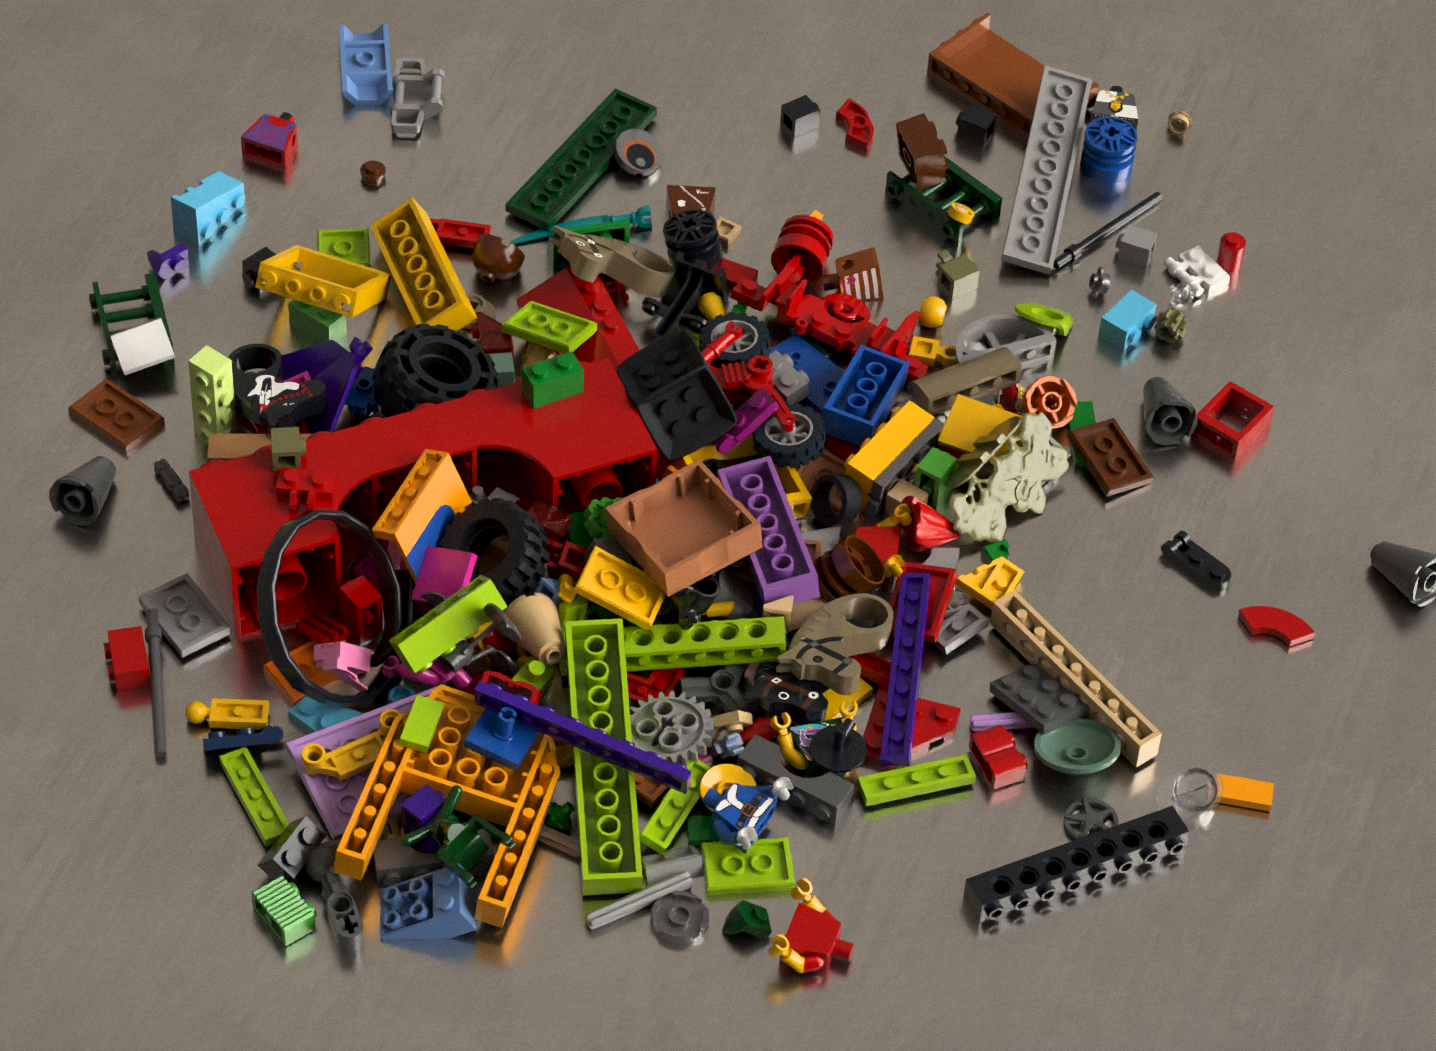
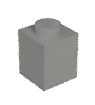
[1116,225,1158,268]

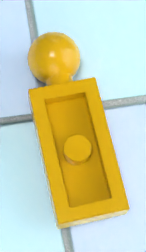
[185,698,270,730]

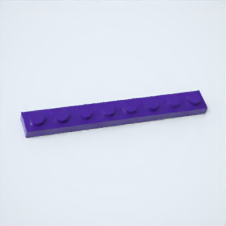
[880,573,931,766]
[475,681,692,794]

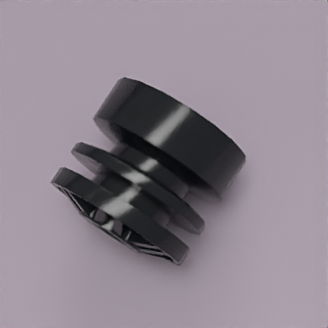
[663,209,723,274]

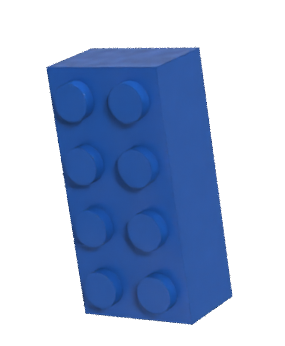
[821,345,910,447]

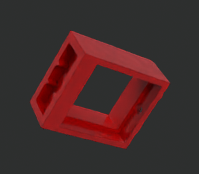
[1192,381,1274,460]

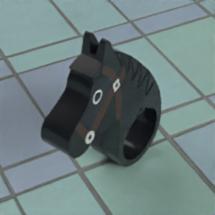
[741,628,828,725]

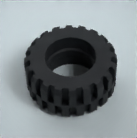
[438,498,550,608]

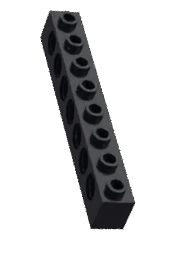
[964,806,1189,923]

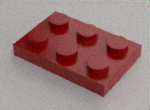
[889,562,957,643]

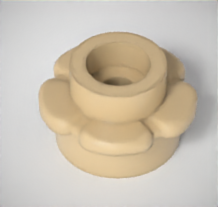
[1168,111,1192,134]

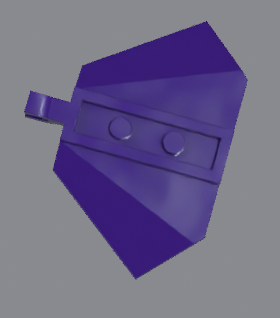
[281,337,373,433]

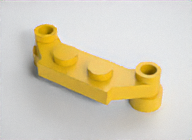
[302,709,401,782]

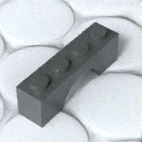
[737,734,855,825]
[372,829,494,888]

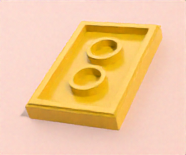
[938,394,1023,462]
[573,546,666,631]

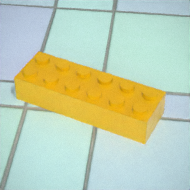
[369,197,477,331]

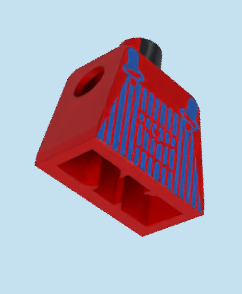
[241,112,297,169]

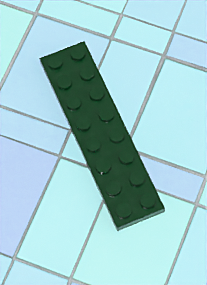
[505,88,657,231]

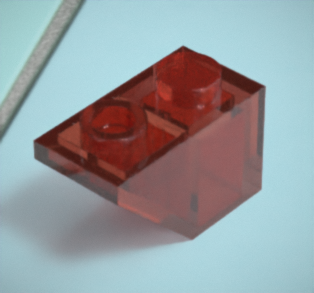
[471,312,514,363]
[515,497,574,540]

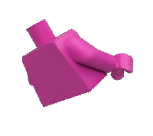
[382,639,473,691]

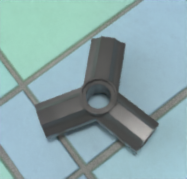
[678,663,758,720]

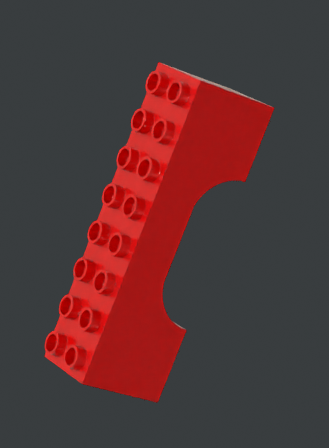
[189,358,657,640]

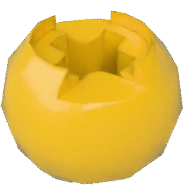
[918,296,947,329]

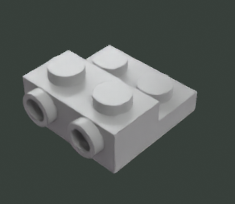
[760,350,810,405]

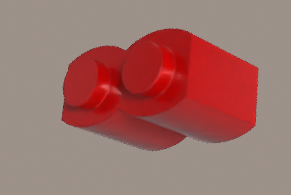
[481,671,543,705]
[969,725,1028,789]

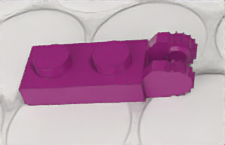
[710,387,779,454]

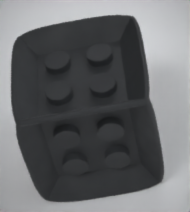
[617,330,737,461]

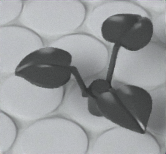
[420,592,521,679]

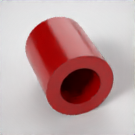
[1216,232,1246,272]

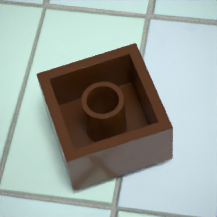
[896,113,948,191]

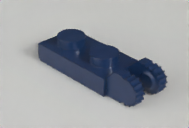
[202,725,284,751]

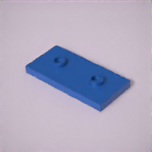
[769,333,844,416]

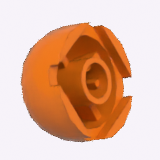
[1022,376,1077,429]

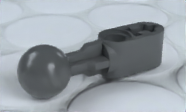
[304,844,364,954]

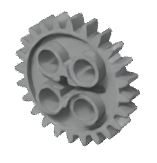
[630,691,715,767]

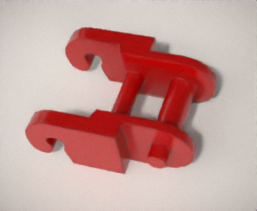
[602,278,629,302]

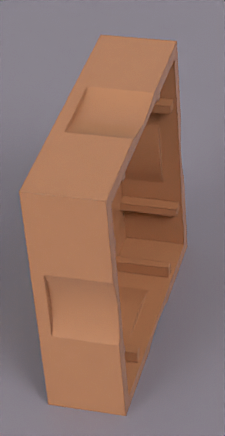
[605,459,763,597]

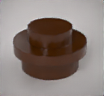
[360,160,386,184]

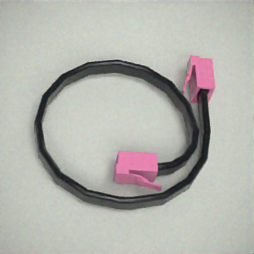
[256,510,415,705]

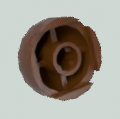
[472,234,525,283]

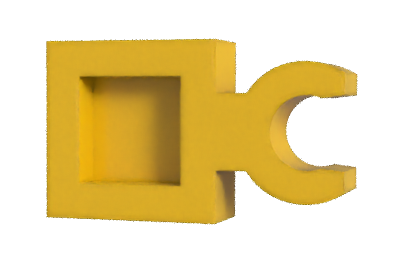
[909,336,956,366]

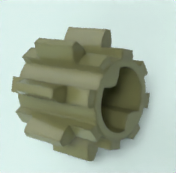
[1154,308,1188,342]

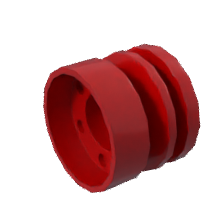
[771,215,834,284]

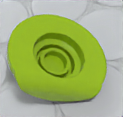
[1014,303,1073,336]

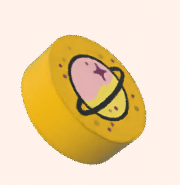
[948,203,975,224]

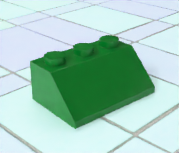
[547,220,630,271]

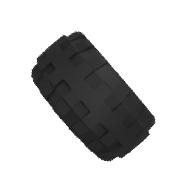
[372,324,499,418]

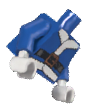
[702,777,794,854]

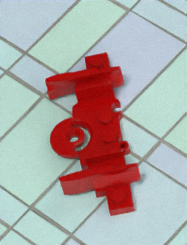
[730,255,929,382]

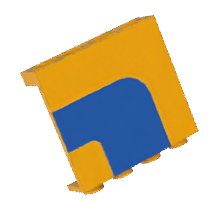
[372,449,472,585]

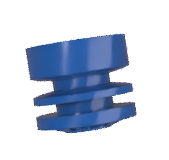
[1080,116,1138,183]

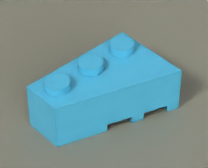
[171,171,245,246]

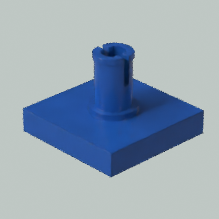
[464,707,540,771]

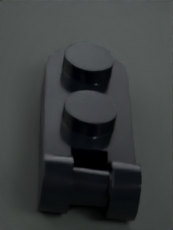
[1161,531,1231,591]

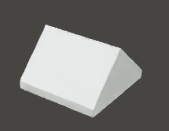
[110,317,175,375]

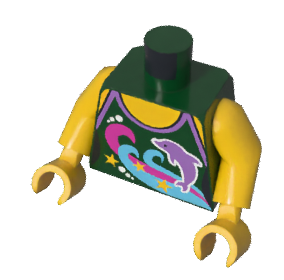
[770,700,858,778]

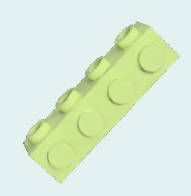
[188,345,237,444]

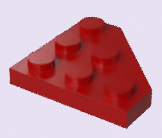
[863,688,961,765]

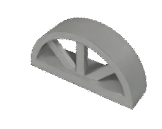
[954,314,1056,366]

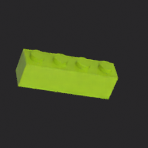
[389,575,508,673]

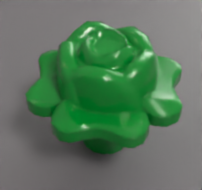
[545,801,575,831]

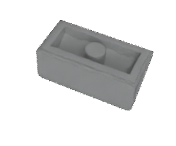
[641,845,704,886]

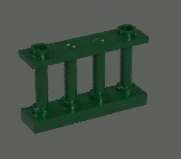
[885,156,1002,244]
[89,273,175,375]

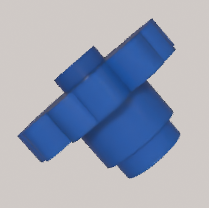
[344,366,381,416]

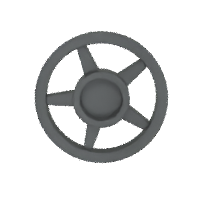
[1064,798,1119,840]

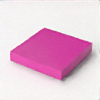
[411,546,477,604]

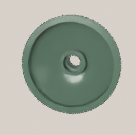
[1034,718,1121,775]

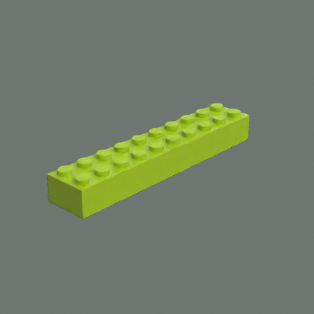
[565,619,643,896]

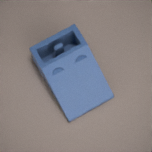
[380,863,477,940]

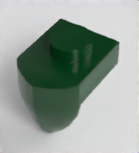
[722,900,772,939]

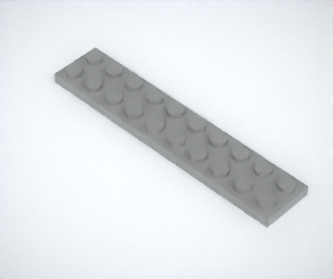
[1001,65,1093,275]

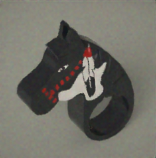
[228,344,328,436]

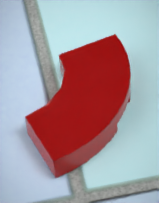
[836,98,874,152]
[1238,606,1315,647]

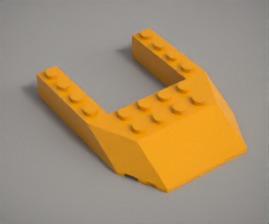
[333,684,560,928]

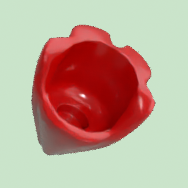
[893,495,962,552]

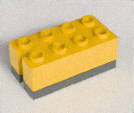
[838,400,944,519]

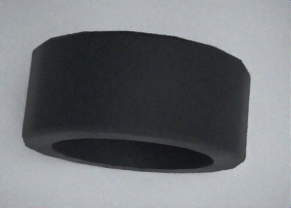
[811,474,862,526]

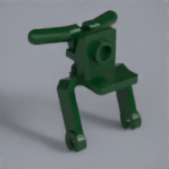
[401,785,516,888]

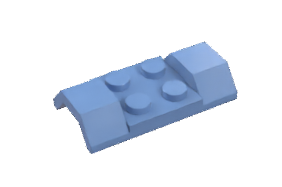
[338,23,393,106]

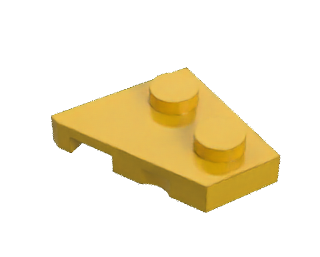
[955,556,1025,610]

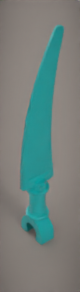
[510,205,652,245]

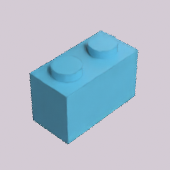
[1098,289,1157,350]

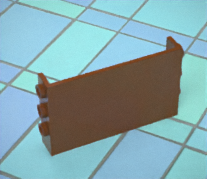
[927,13,1099,138]

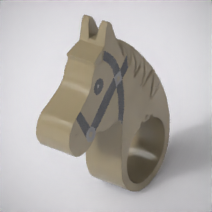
[776,593,893,695]

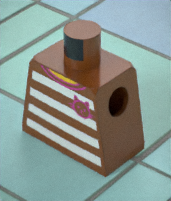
[822,247,884,301]

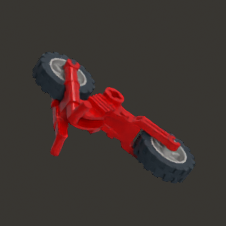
[699,312,825,468]

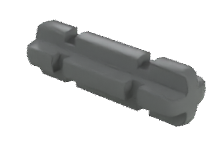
[154,459,189,503]

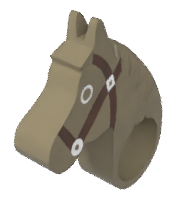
[549,226,676,298]

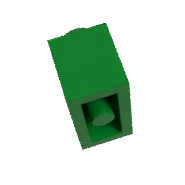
[522,351,584,409]

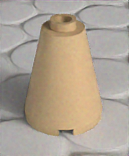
[504,593,566,665]

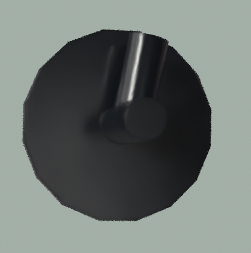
[810,718,867,773]

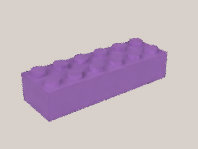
[717,456,820,605]

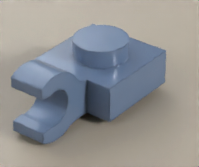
[707,732,744,760]

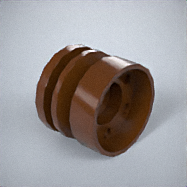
[813,535,885,602]

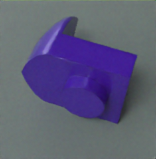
[147,243,189,279]

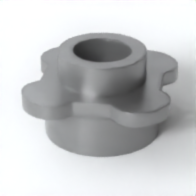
[1089,267,1110,298]

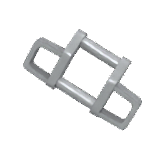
[390,58,445,134]

